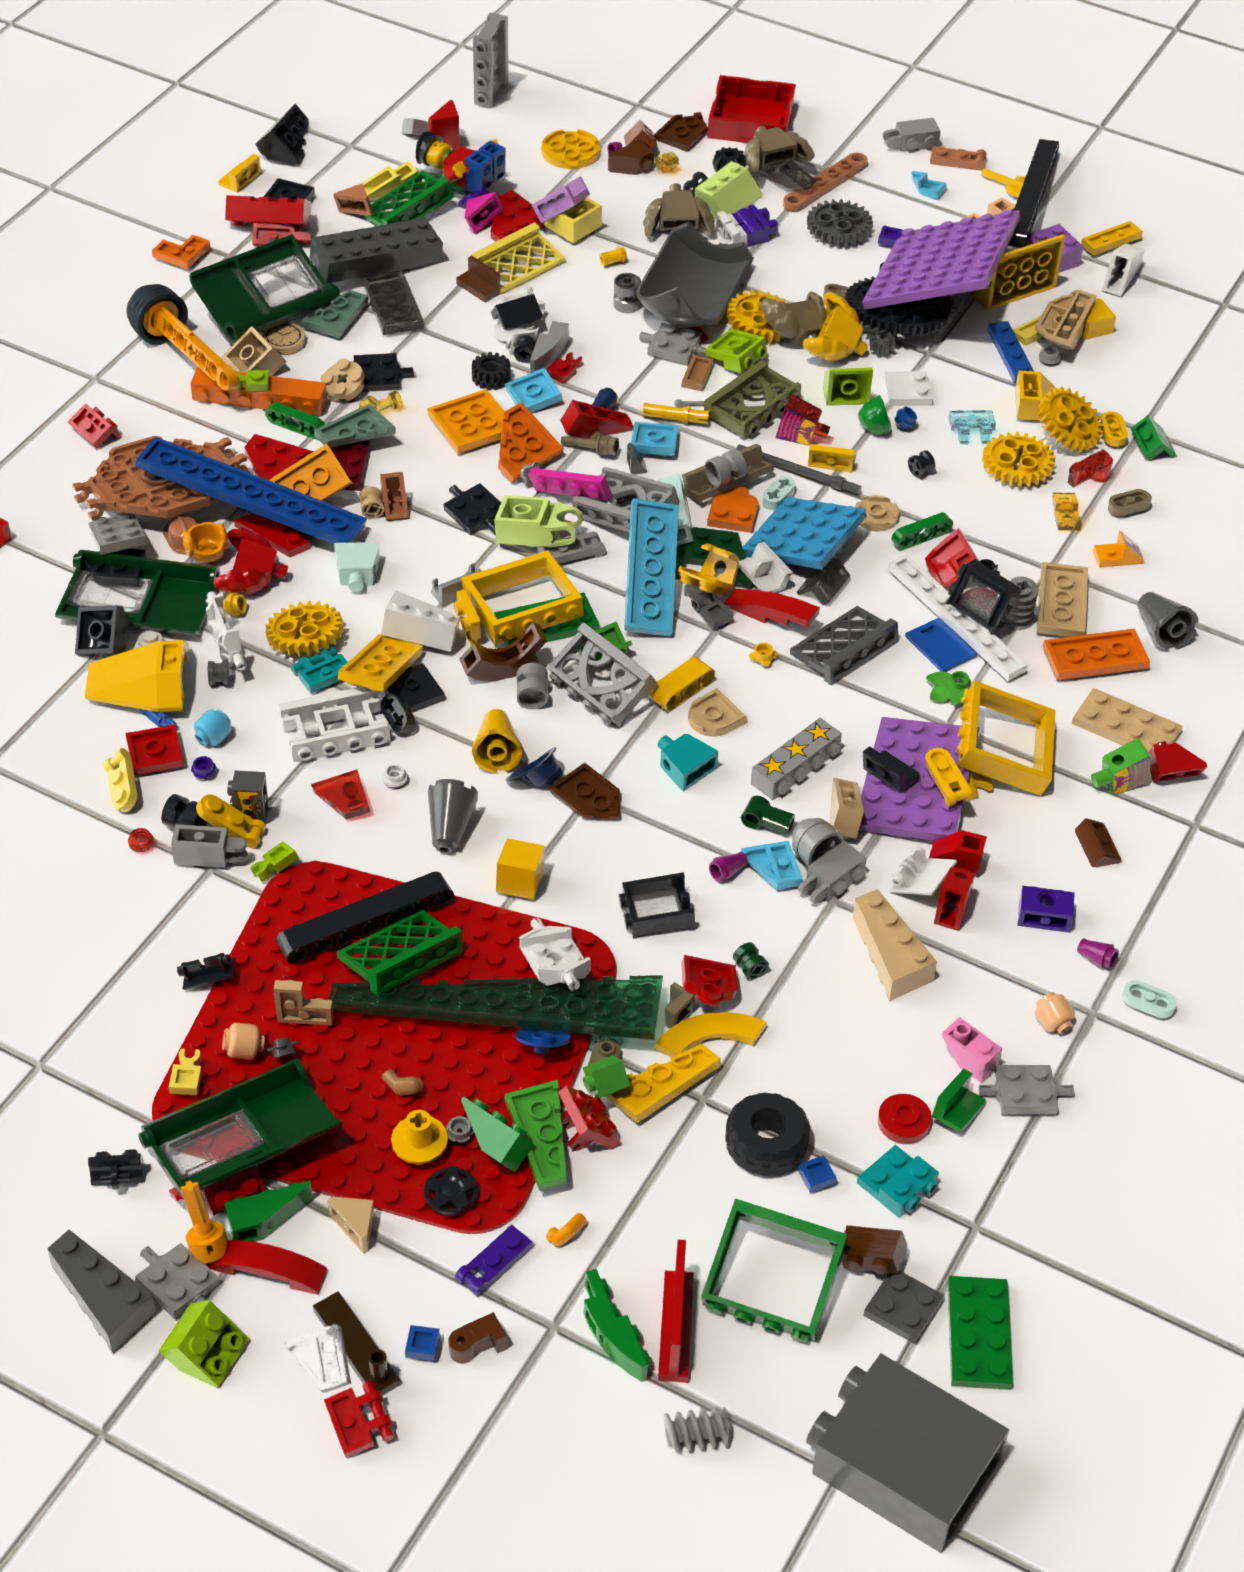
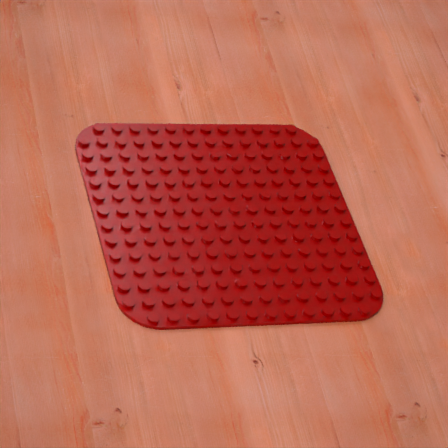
[152,860,616,1234]

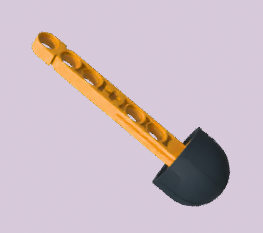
[126,284,239,391]

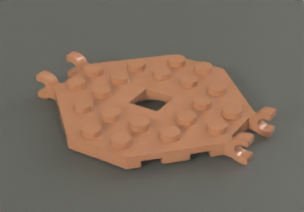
[72,436,249,521]

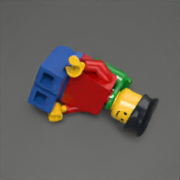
[415,131,506,194]

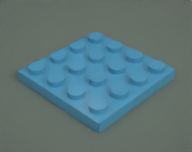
[742,497,867,569]

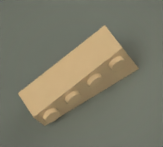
[853,889,937,1002]

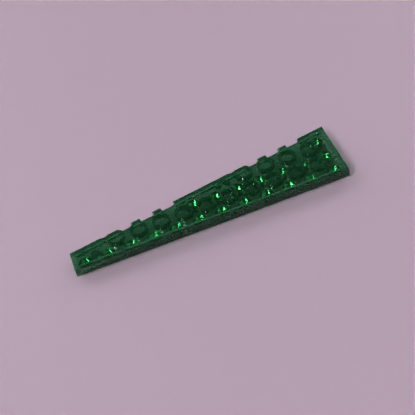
[328,975,663,1040]

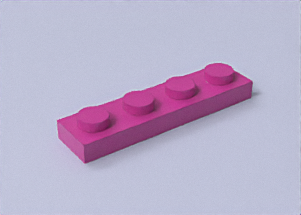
[528,468,612,500]

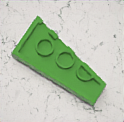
[504,1080,567,1191]

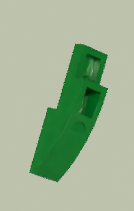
[583,1268,651,1382]

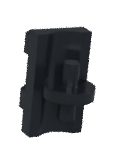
[88,1149,144,1190]

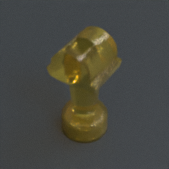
[359,391,403,412]

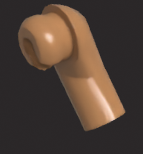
[382,1069,424,1096]

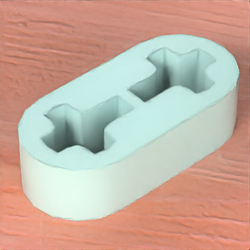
[762,476,795,510]

